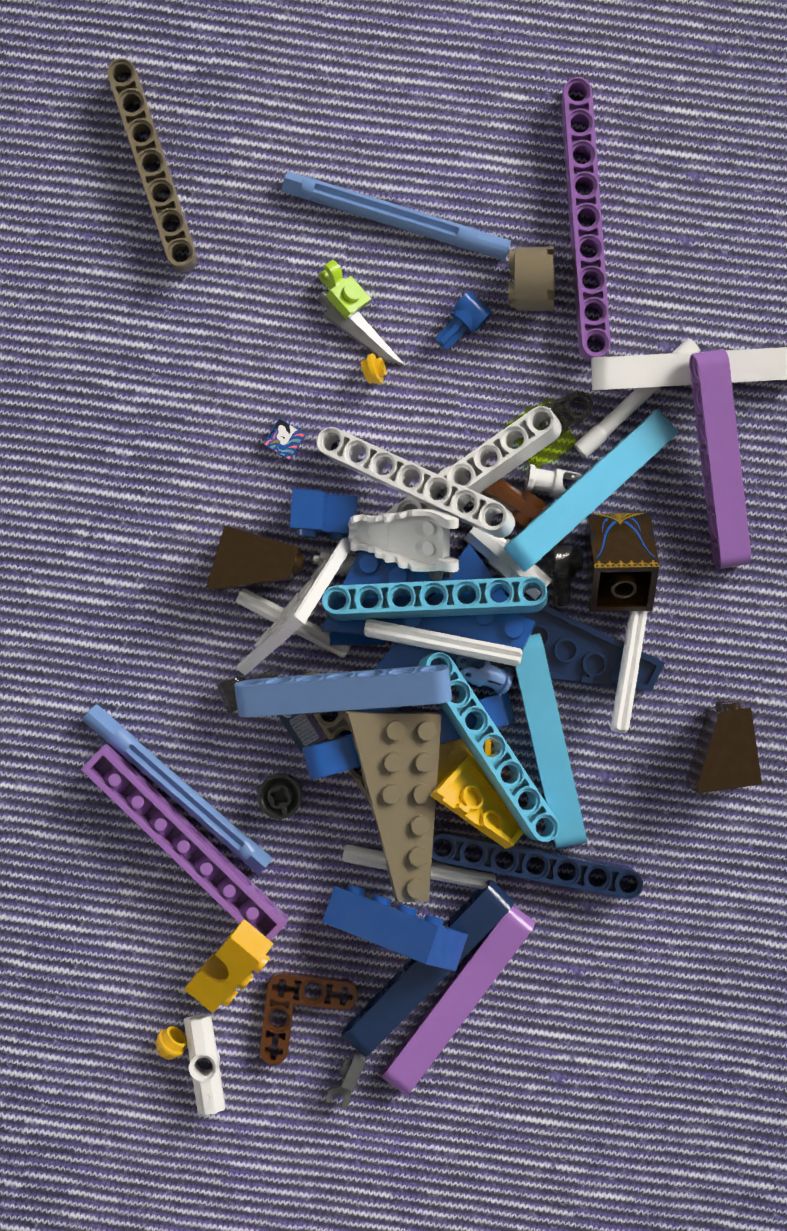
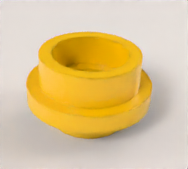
[361,353,387,385]

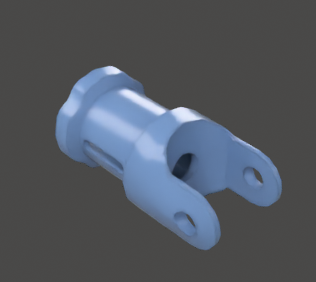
[456,655,513,695]

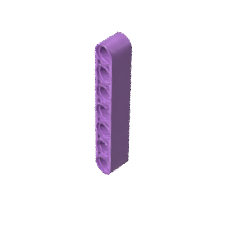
[689,349,751,569]
[380,905,535,1096]

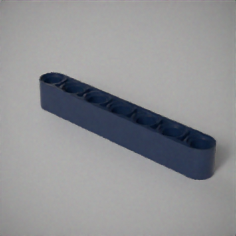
[432,830,643,899]
[341,879,514,1057]

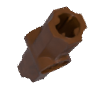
[482,479,569,547]

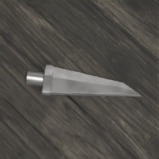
[317,290,404,365]

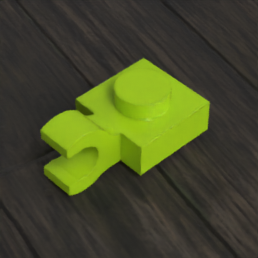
[317,260,371,319]

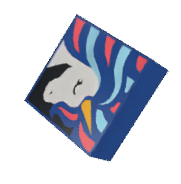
[263,418,306,462]

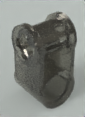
[539,391,593,435]

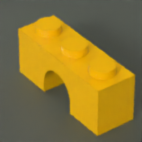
[184,919,273,1013]

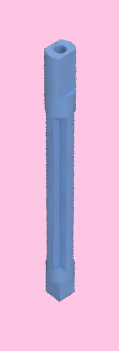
[281,171,511,261]
[82,704,273,875]

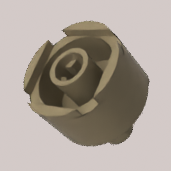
[508,246,555,312]

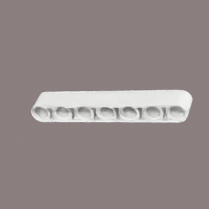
[591,347,787,390]
[384,406,562,514]
[317,427,515,538]

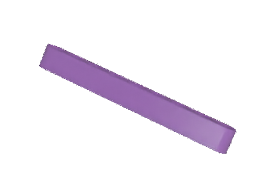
[560,77,611,362]

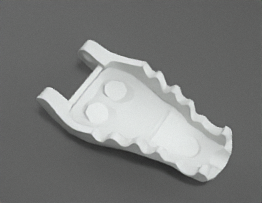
[348,509,459,572]

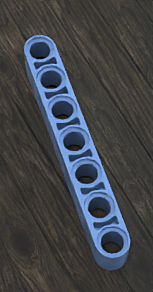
[234,665,452,718]

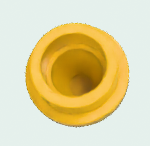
[155,1026,187,1060]

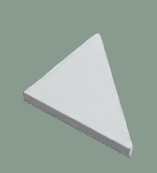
[237,537,351,675]

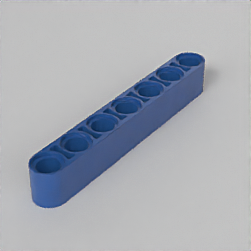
[302,691,516,780]

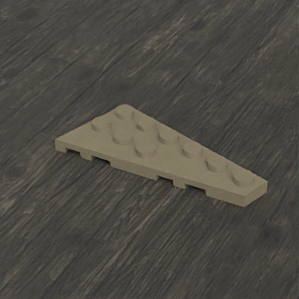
[345,711,442,902]

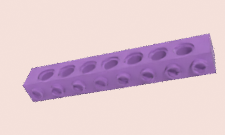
[81,744,289,941]

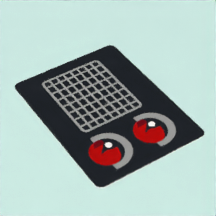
[278,713,326,753]

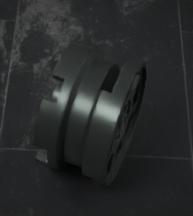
[257,773,303,819]

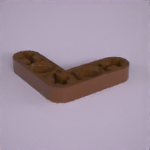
[260,971,358,1065]

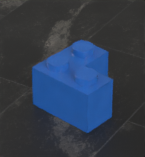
[290,489,358,540]

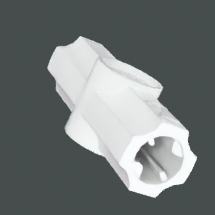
[464,527,552,600]
[184,1013,226,1115]

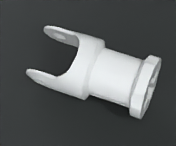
[524,464,582,497]

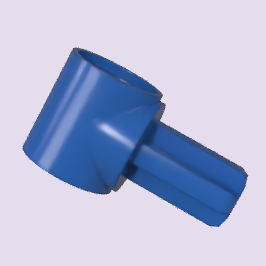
[435,290,493,350]

